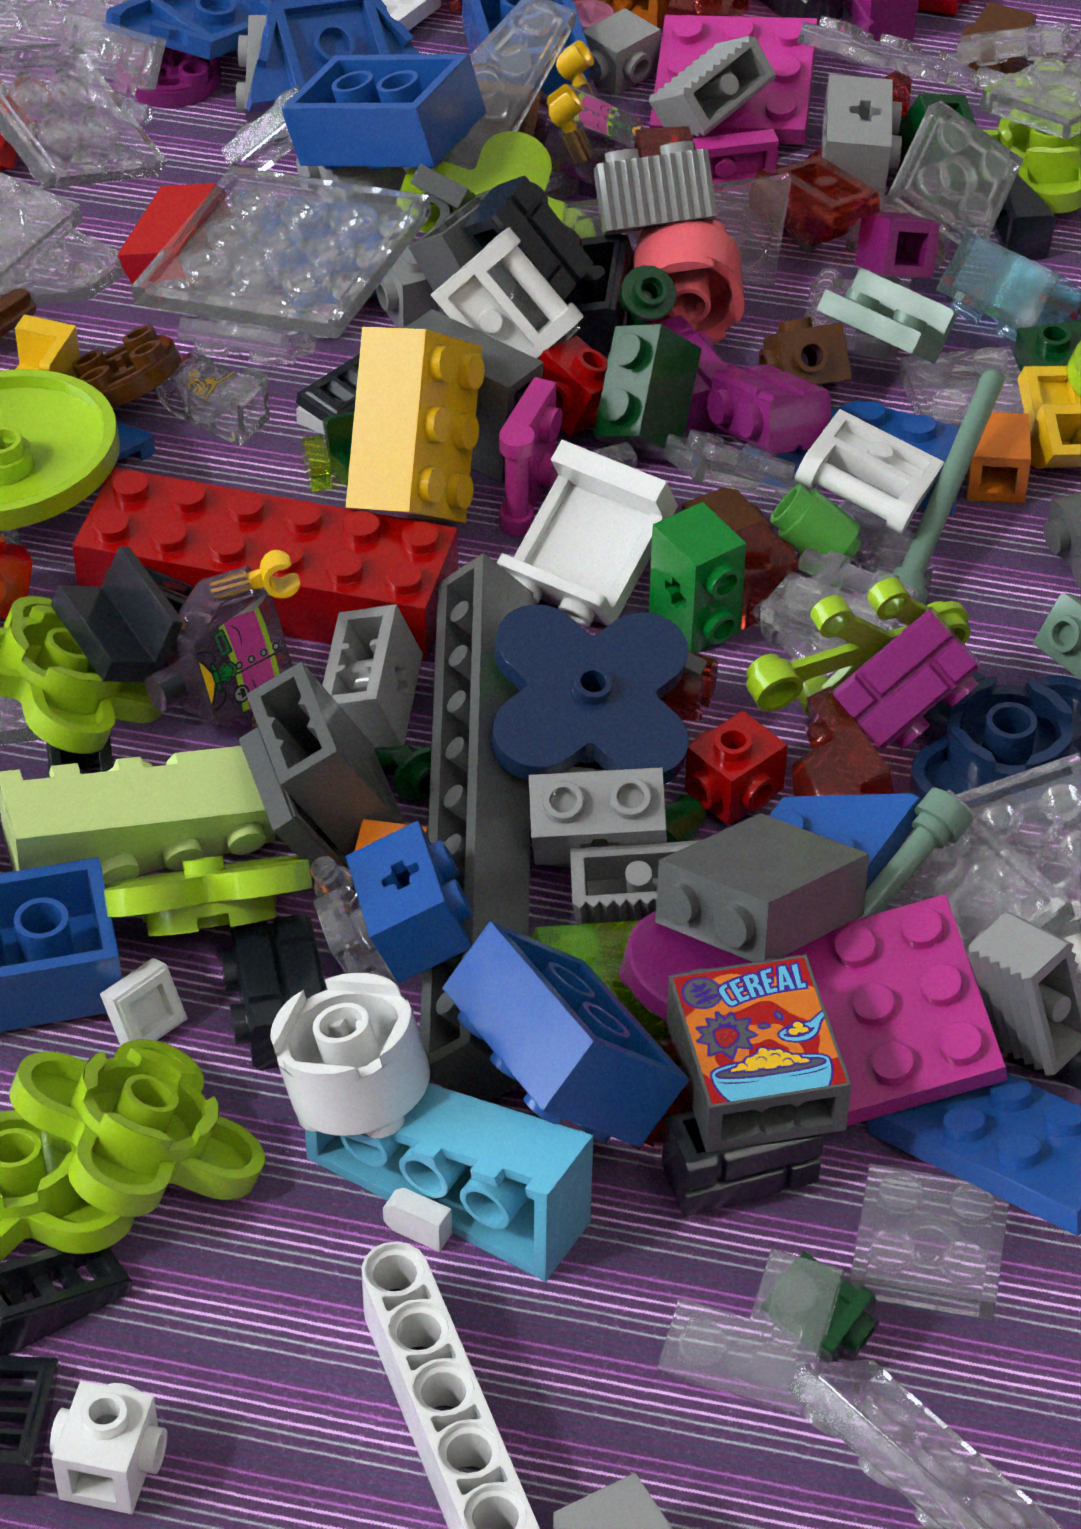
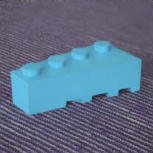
[305,1083,593,1282]

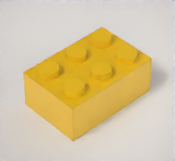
[346,327,485,523]

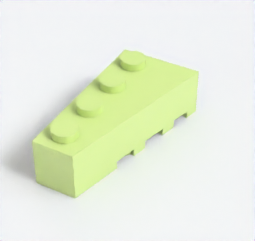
[0,746,275,883]

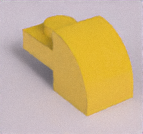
[1017,366,1081,469]

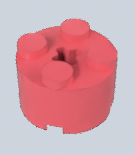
[632,219,745,345]

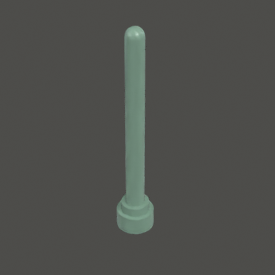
[883,369,1004,604]
[857,788,973,919]

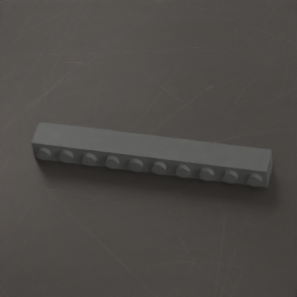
[420,553,533,1102]

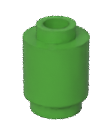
[770,484,862,571]

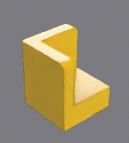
[15,314,80,377]

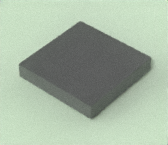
[239,727,349,896]

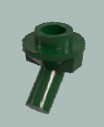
[619,265,676,325]
[374,743,432,801]

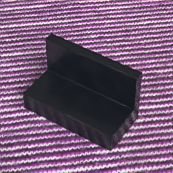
[51,546,184,683]

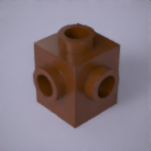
[759,317,852,388]

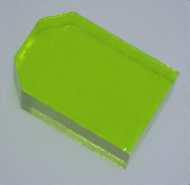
[301,435,332,492]

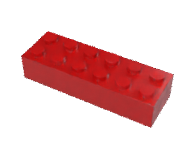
[72,467,458,662]

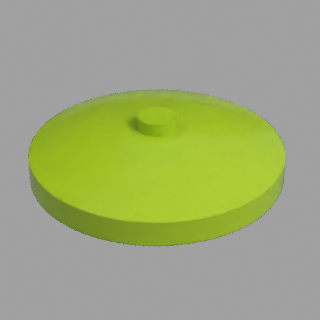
[0,369,120,531]

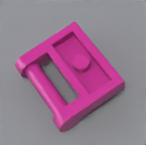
[499,377,563,536]

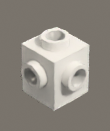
[50,1380,167,1514]

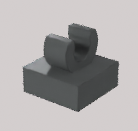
[409,163,476,227]

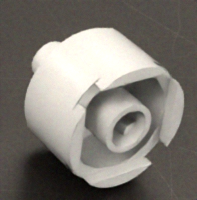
[270,973,430,1138]

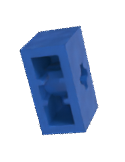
[346,821,473,984]

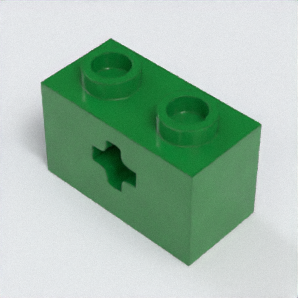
[649,502,746,654]

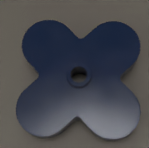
[491,604,689,784]
[909,671,1081,829]

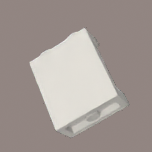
[497,440,678,627]

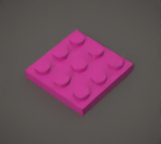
[649,15,817,145]
[782,894,1008,1126]

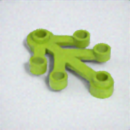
[746,577,971,717]

